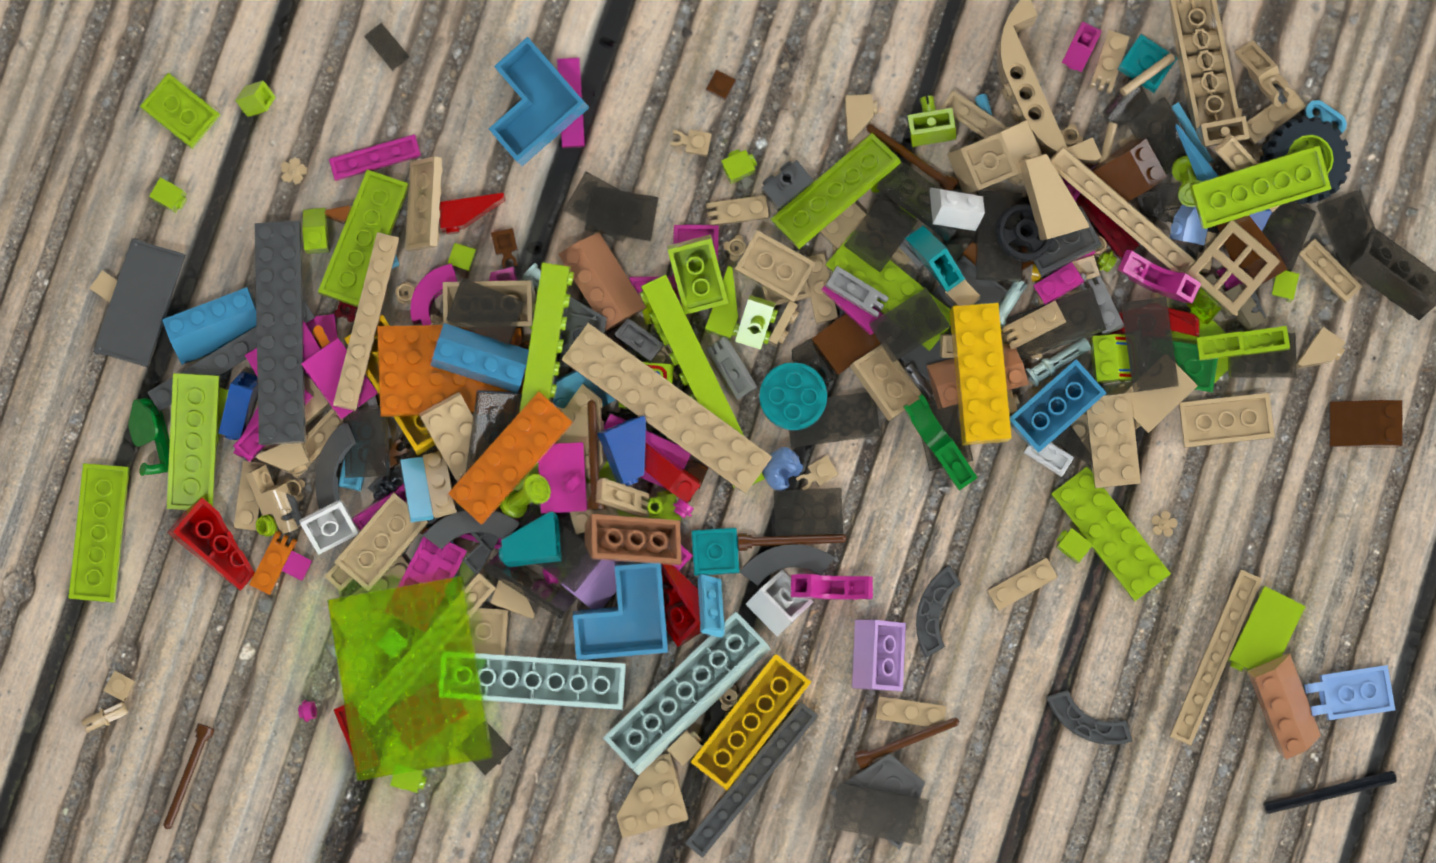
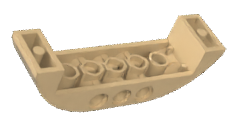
[997,0,1102,168]
[1169,0,1250,147]

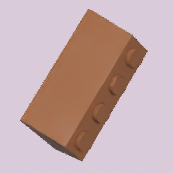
[558,232,647,332]
[926,343,1029,409]
[584,514,682,565]
[1247,653,1321,759]

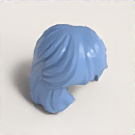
[762,447,803,491]

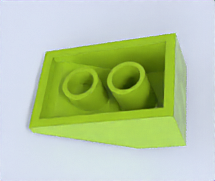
[667,234,728,315]

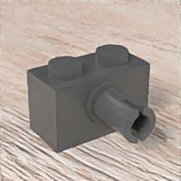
[761,160,814,212]

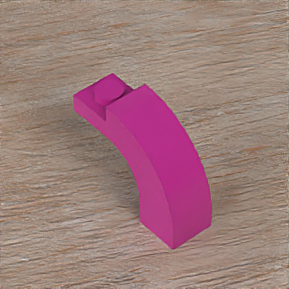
[1118,250,1201,303]
[410,263,458,325]
[791,574,873,600]

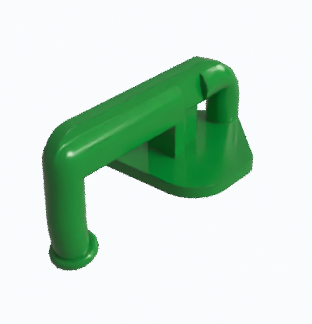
[128,398,170,476]

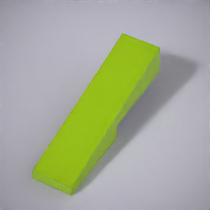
[1196,326,1290,361]

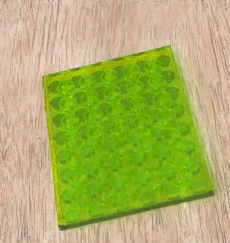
[327,576,493,781]

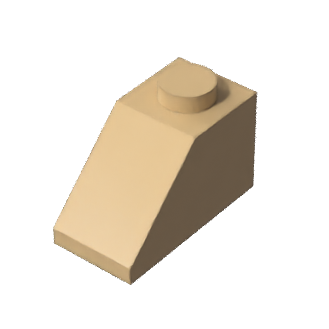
[845,94,877,144]
[1295,327,1346,369]
[256,443,312,475]
[491,576,536,620]

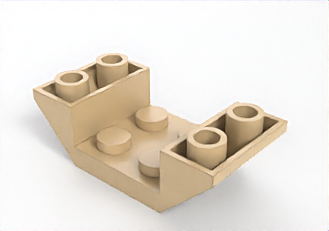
[947,120,1042,193]

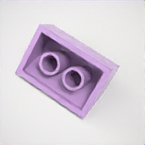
[561,552,620,609]
[852,620,906,691]

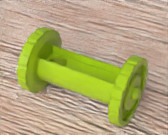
[1172,156,1201,207]
[500,474,551,519]

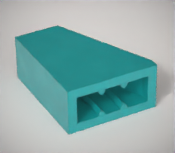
[905,225,965,292]
[499,512,562,567]

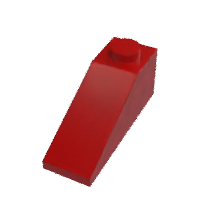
[439,192,506,235]
[644,442,700,503]

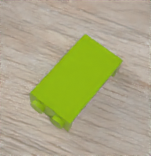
[1227,586,1306,672]

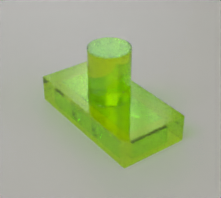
[1185,287,1222,325]

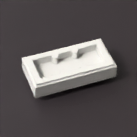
[1023,443,1074,477]

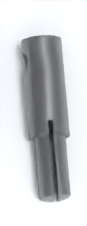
[903,362,933,399]

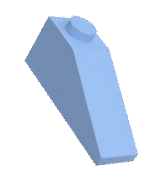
[1170,204,1208,245]

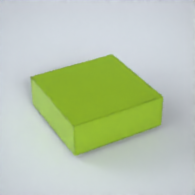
[447,243,476,272]

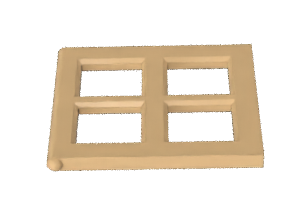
[1186,220,1280,316]

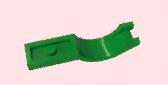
[903,394,978,491]

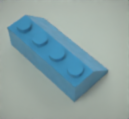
[162,287,257,365]
[430,323,529,393]
[1010,359,1106,453]

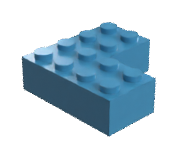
[489,37,589,167]
[573,561,668,660]

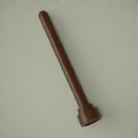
[866,124,959,191]
[586,400,605,510]
[737,533,846,551]
[854,718,959,770]
[163,723,215,829]

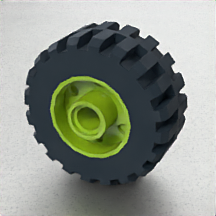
[1260,116,1351,205]

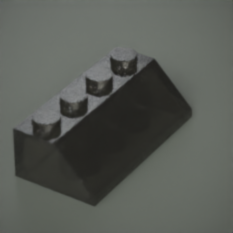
[1348,227,1436,320]

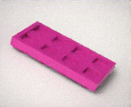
[385,531,468,633]

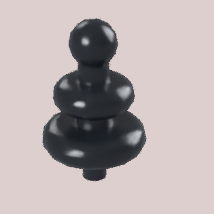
[373,476,398,500]

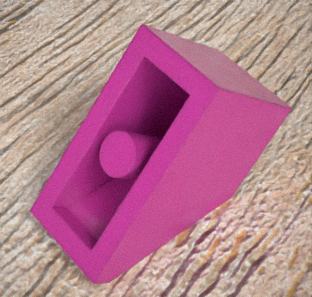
[1062,21,1102,72]

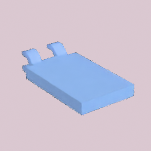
[1304,665,1395,720]

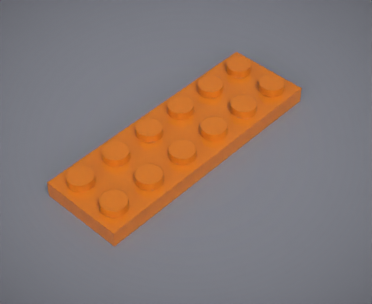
[448,392,574,524]

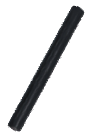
[1263,771,1397,814]

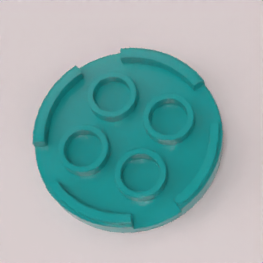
[759,363,827,430]

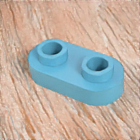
[1304,100,1347,133]

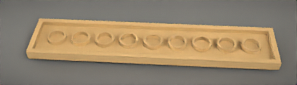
[561,323,772,494]

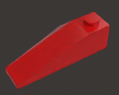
[167,497,255,591]
[661,564,701,647]

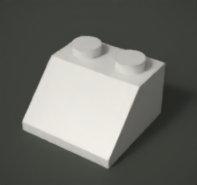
[929,187,985,231]
[299,500,359,555]
[746,569,813,637]

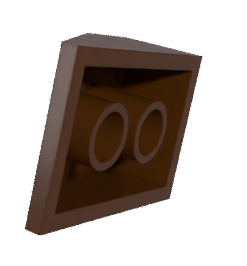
[1091,138,1167,214]
[1329,400,1403,448]

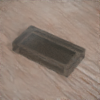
[364,22,410,72]

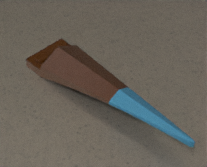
[1176,124,1288,288]

